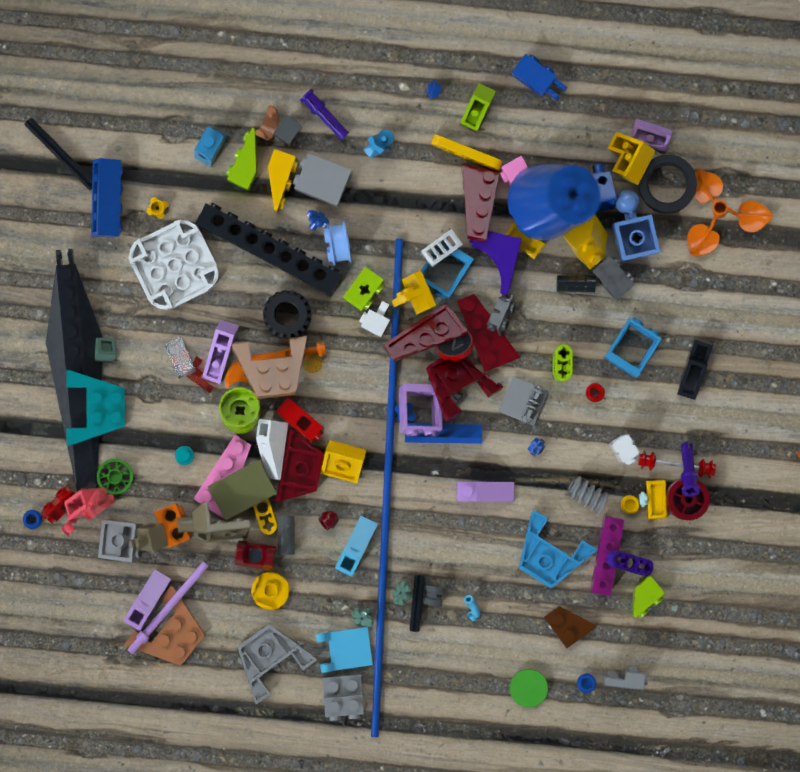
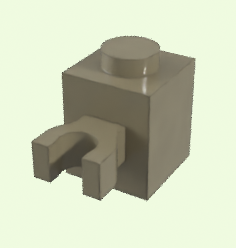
[129,522,168,554]

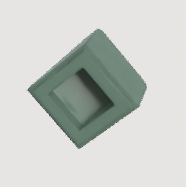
[95,337,117,362]

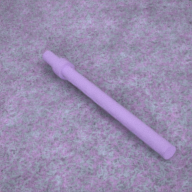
[127,561,209,654]

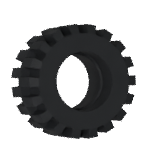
[263,290,312,339]

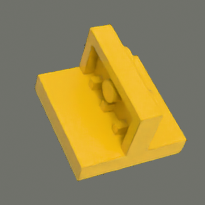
[391,270,436,315]
[320,440,366,484]

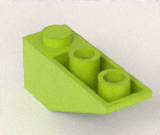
[226,128,257,191]

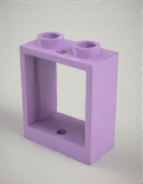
[399,383,442,437]

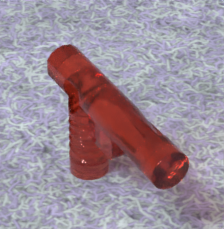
[185,356,214,393]

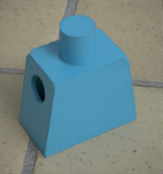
[194,126,229,167]

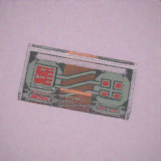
[164,336,196,379]

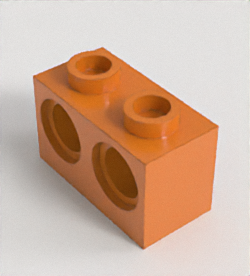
[154,503,193,548]

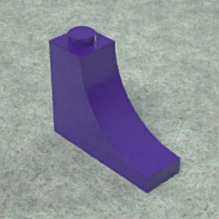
[470,231,522,295]

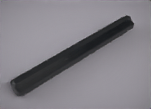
[25,118,92,191]

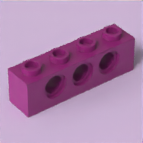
[590,516,624,596]

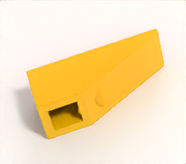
[268,149,299,213]

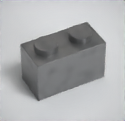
[591,256,635,301]

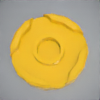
[251,571,290,610]

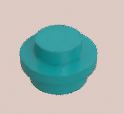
[175,446,194,465]

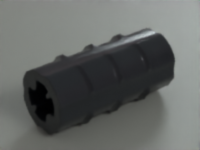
[556,275,596,293]

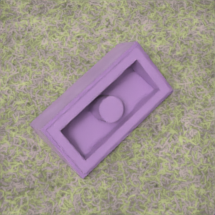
[630,119,672,152]

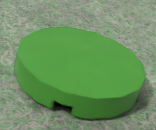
[510,669,548,707]

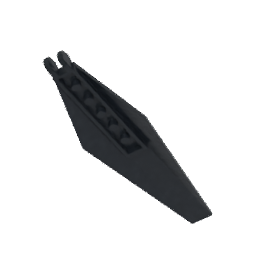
[46,249,103,492]

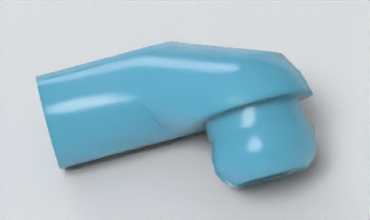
[464,595,481,621]

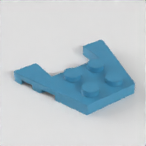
[518,509,597,589]

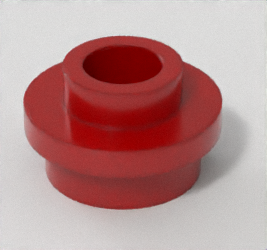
[586,383,605,402]

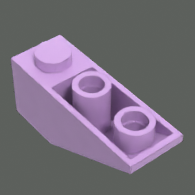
[123,570,171,631]

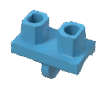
[363,130,394,158]

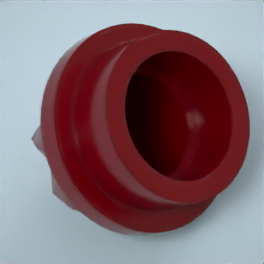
[318,511,338,530]

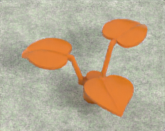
[687,168,773,256]

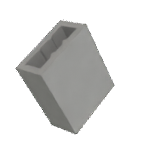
[293,153,352,208]

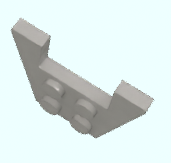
[237,624,317,704]

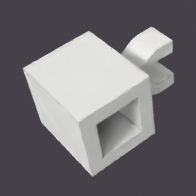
[359,301,390,337]

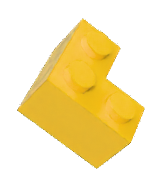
[607,132,656,185]

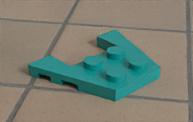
[66,370,125,446]

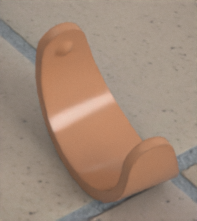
[255,105,279,141]

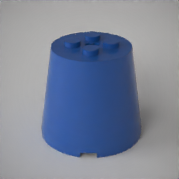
[508,164,600,241]

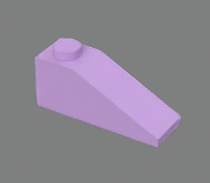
[202,320,239,384]
[457,481,514,501]

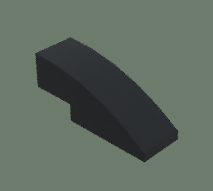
[677,336,713,400]

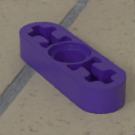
[606,550,654,576]

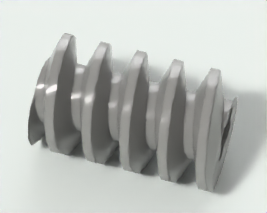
[565,476,608,515]

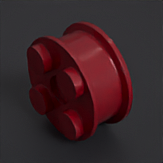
[666,479,710,521]

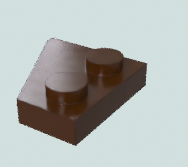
[544,606,596,649]

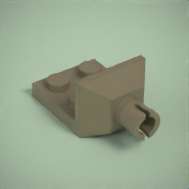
[177,502,250,543]

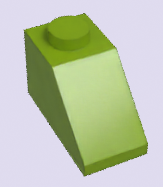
[460,83,496,131]

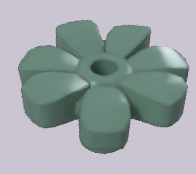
[393,581,413,606]
[351,606,374,627]

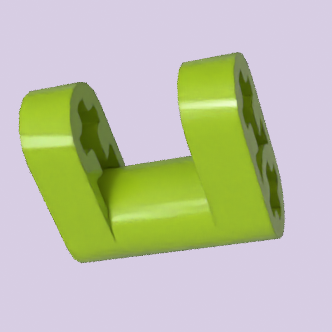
[552,344,573,382]

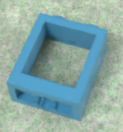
[421,241,473,300]
[603,317,662,378]

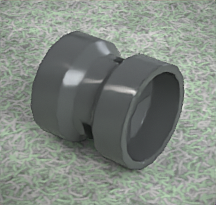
[423,584,445,607]

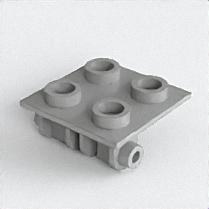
[498,376,548,426]

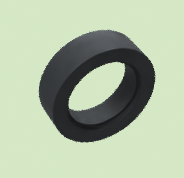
[639,155,697,214]

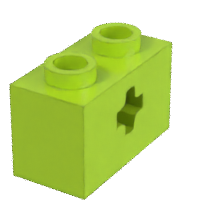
[343,267,384,312]

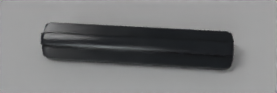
[409,575,425,632]

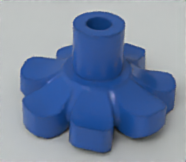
[307,210,329,230]

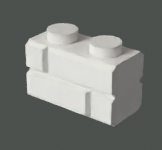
[609,435,639,465]

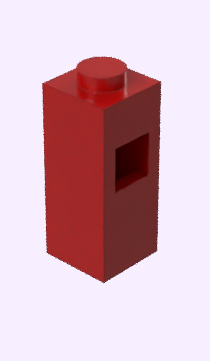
[276,397,324,442]

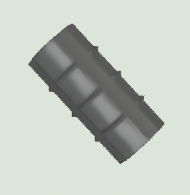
[277,516,296,555]

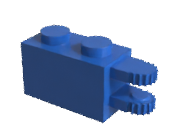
[511,54,567,101]

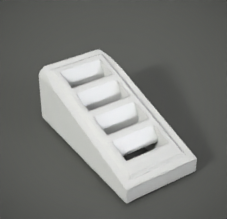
[421,229,463,267]

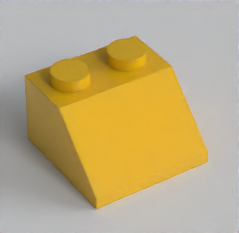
[564,214,608,270]

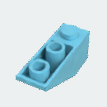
[335,516,378,577]

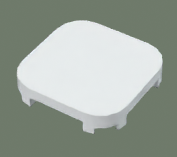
[129,220,219,310]

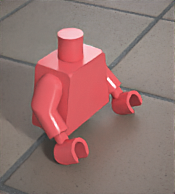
[62,488,114,536]

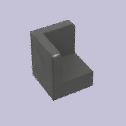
[273,115,302,147]

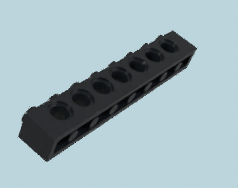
[195,203,342,296]

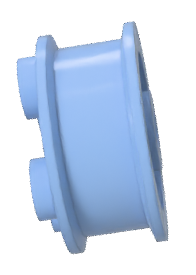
[324,221,352,265]

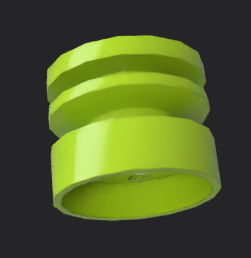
[219,387,261,434]

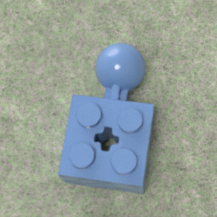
[612,189,660,262]

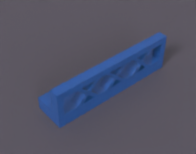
[405,423,482,444]

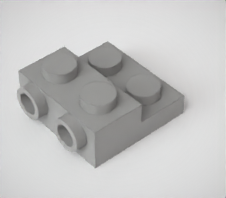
[98,520,144,562]
[601,666,648,690]
[323,674,364,721]

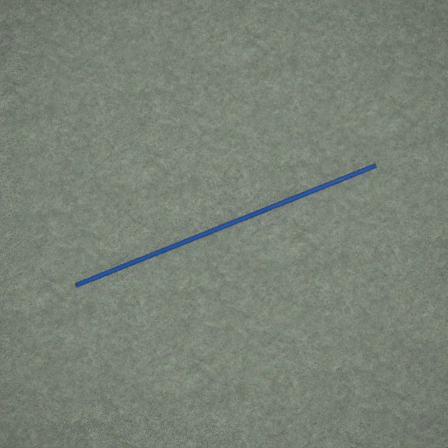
[371,238,403,737]

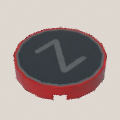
[436,332,474,361]

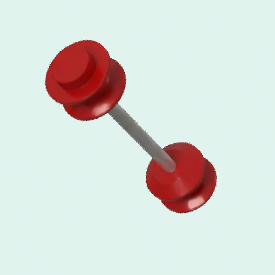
[638,450,716,479]

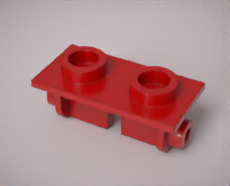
[41,485,76,524]

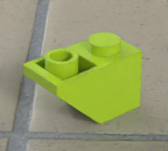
[631,575,665,618]

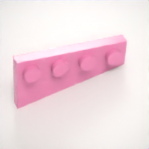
[194,435,251,519]

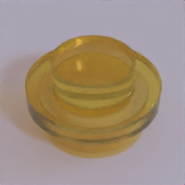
[303,354,322,373]

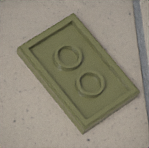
[208,460,277,520]

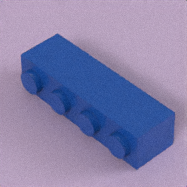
[91,158,123,238]

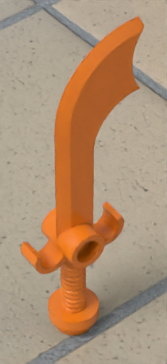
[225,339,326,388]

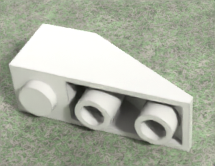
[256,419,288,480]

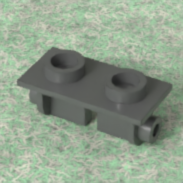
[487,294,517,336]

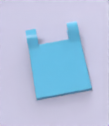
[316,627,373,673]

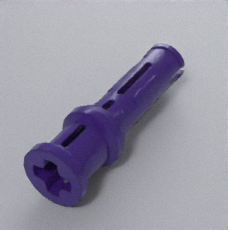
[300,89,349,141]
[681,442,700,496]

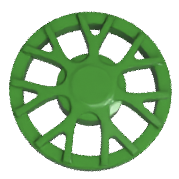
[97,459,133,495]

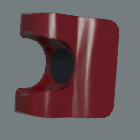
[234,540,277,571]

